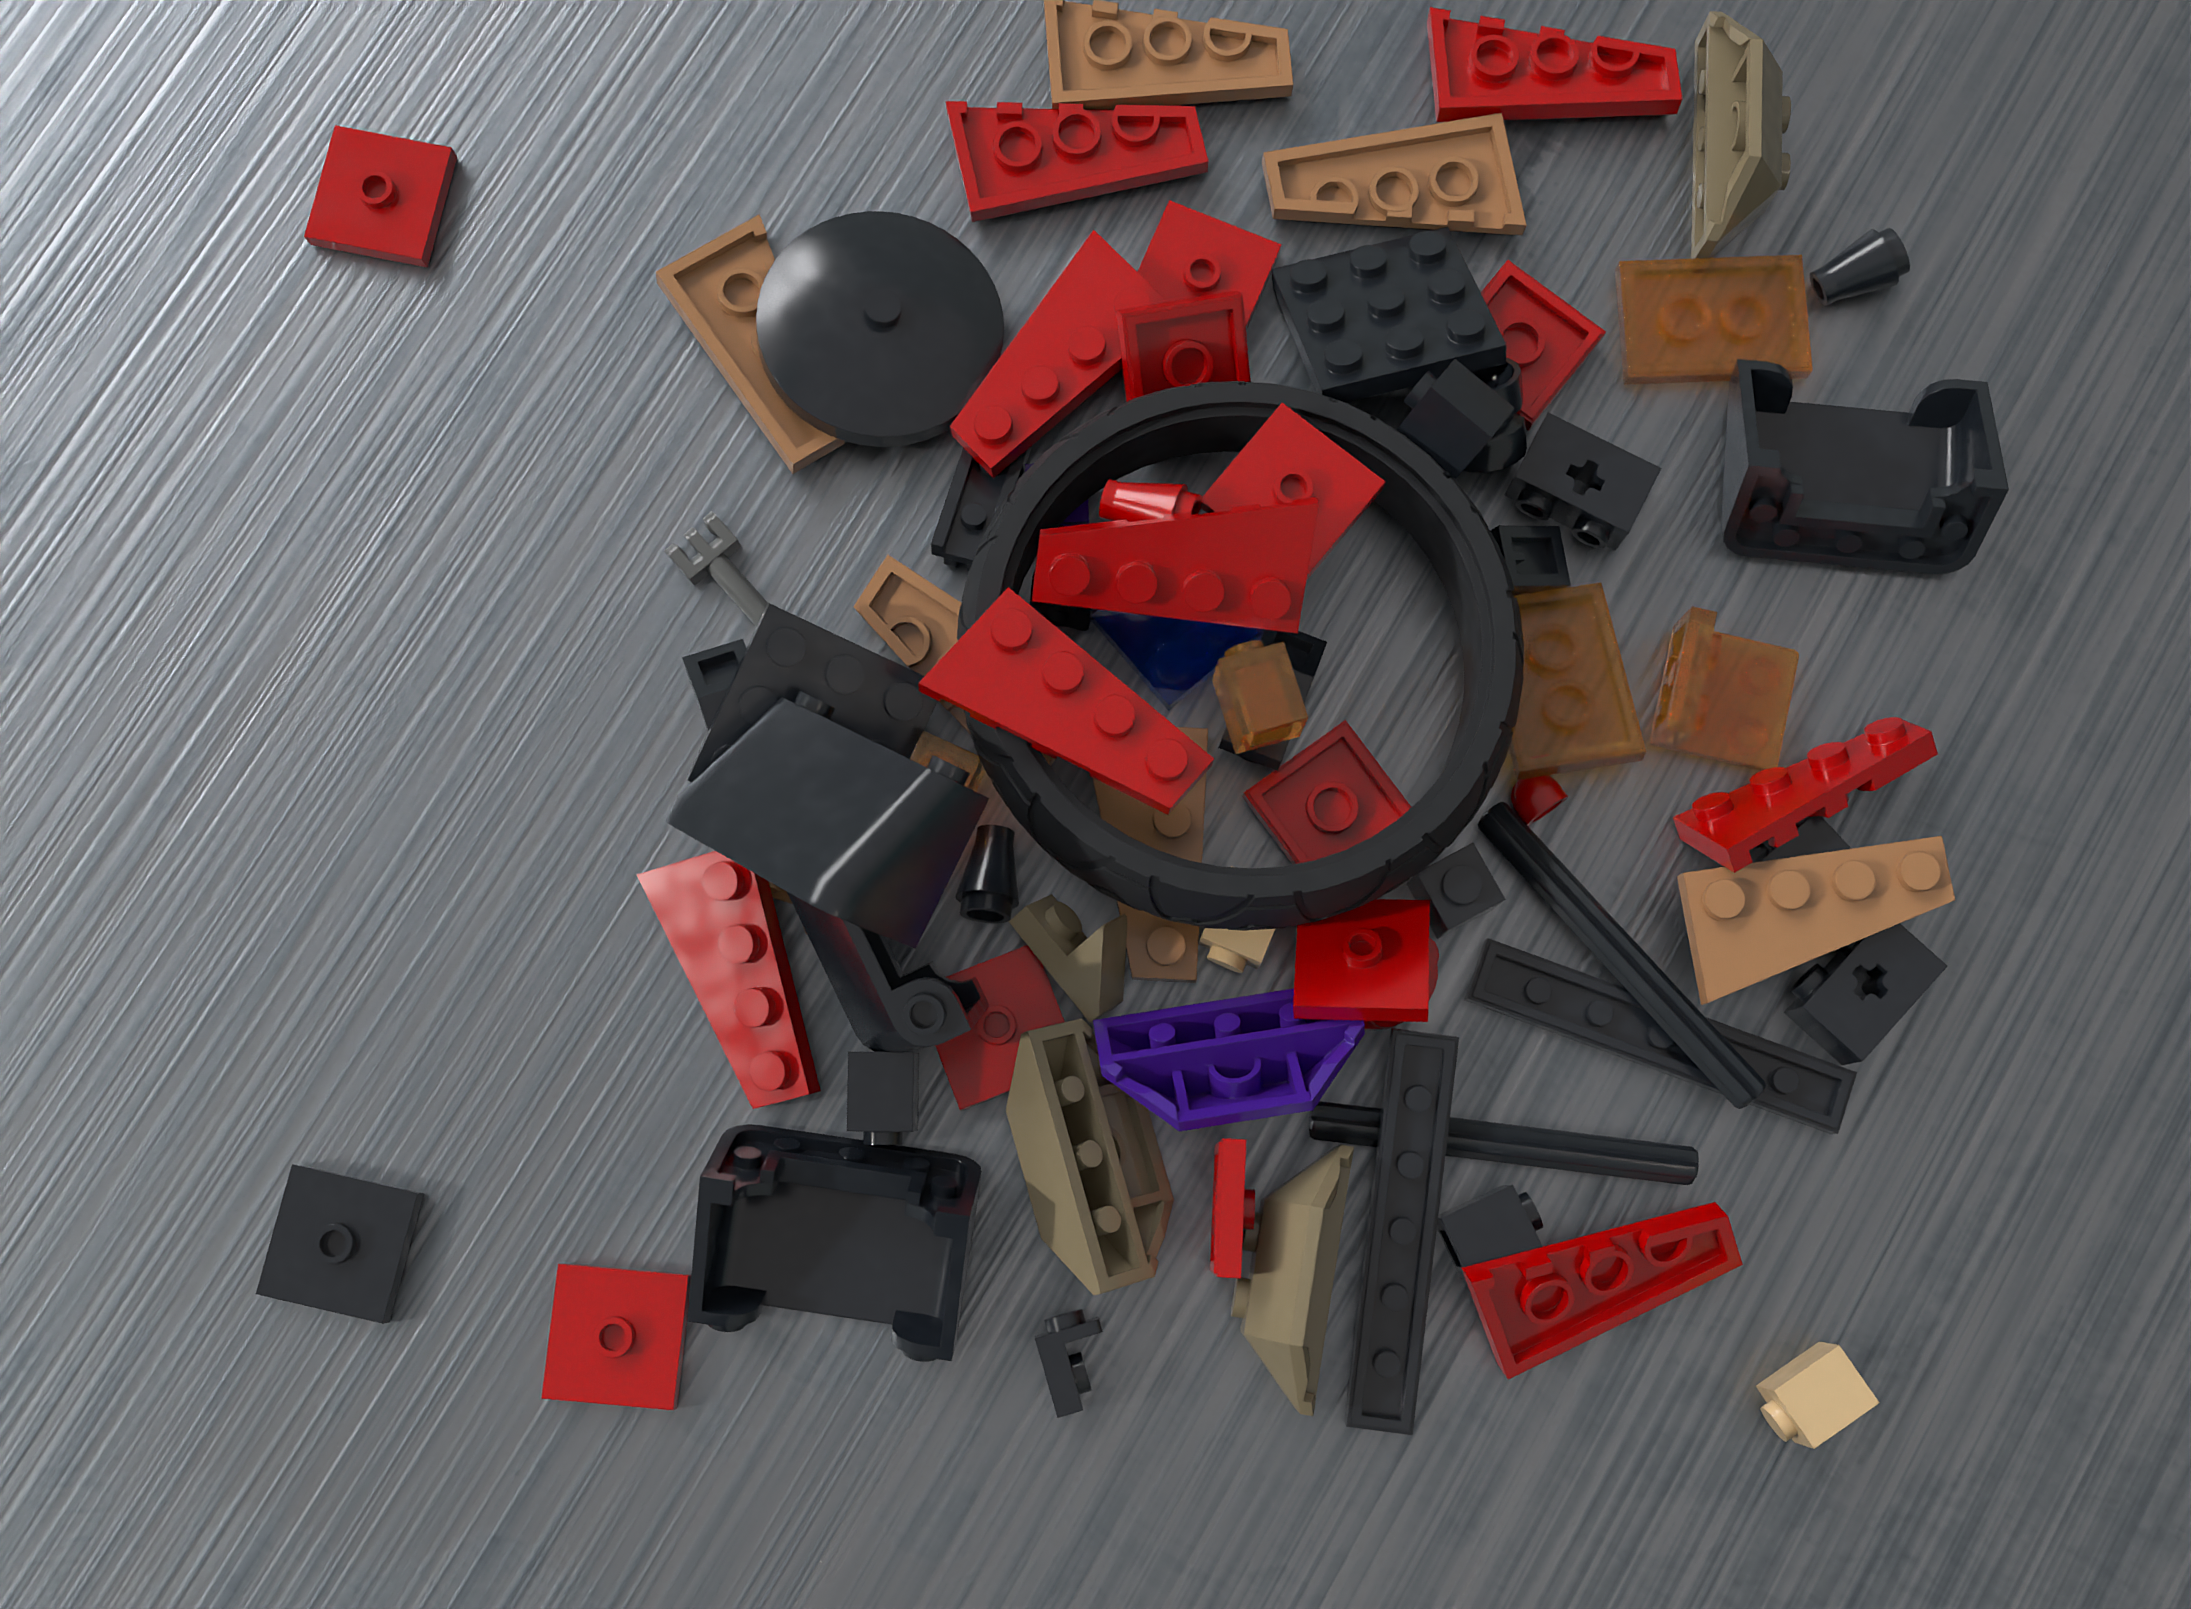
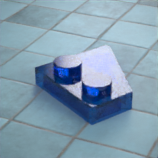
[1091,609,1264,711]

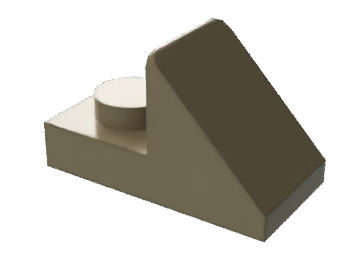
[1009,894,1127,1023]

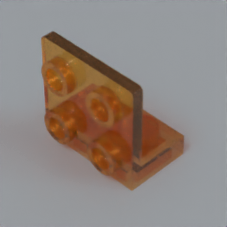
[1649,606,1799,771]

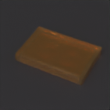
[1615,255,1813,385]
[1509,582,1647,780]

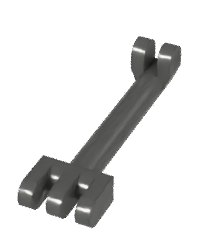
[664,511,768,627]

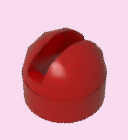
[1511,771,1568,826]

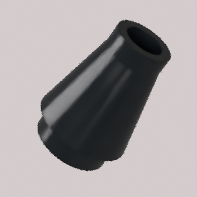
[1809,228,1910,306]
[955,825,1019,924]

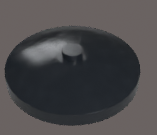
[756,211,1004,447]

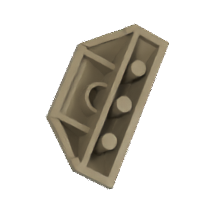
[1691,11,1791,266]
[1006,1018,1174,1295]
[1231,1145,1354,1416]

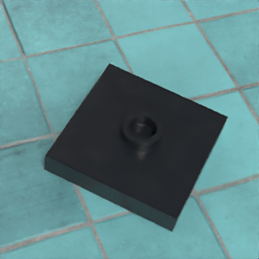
[256,1164,424,1324]

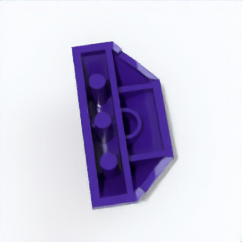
[1093,988,1365,1132]

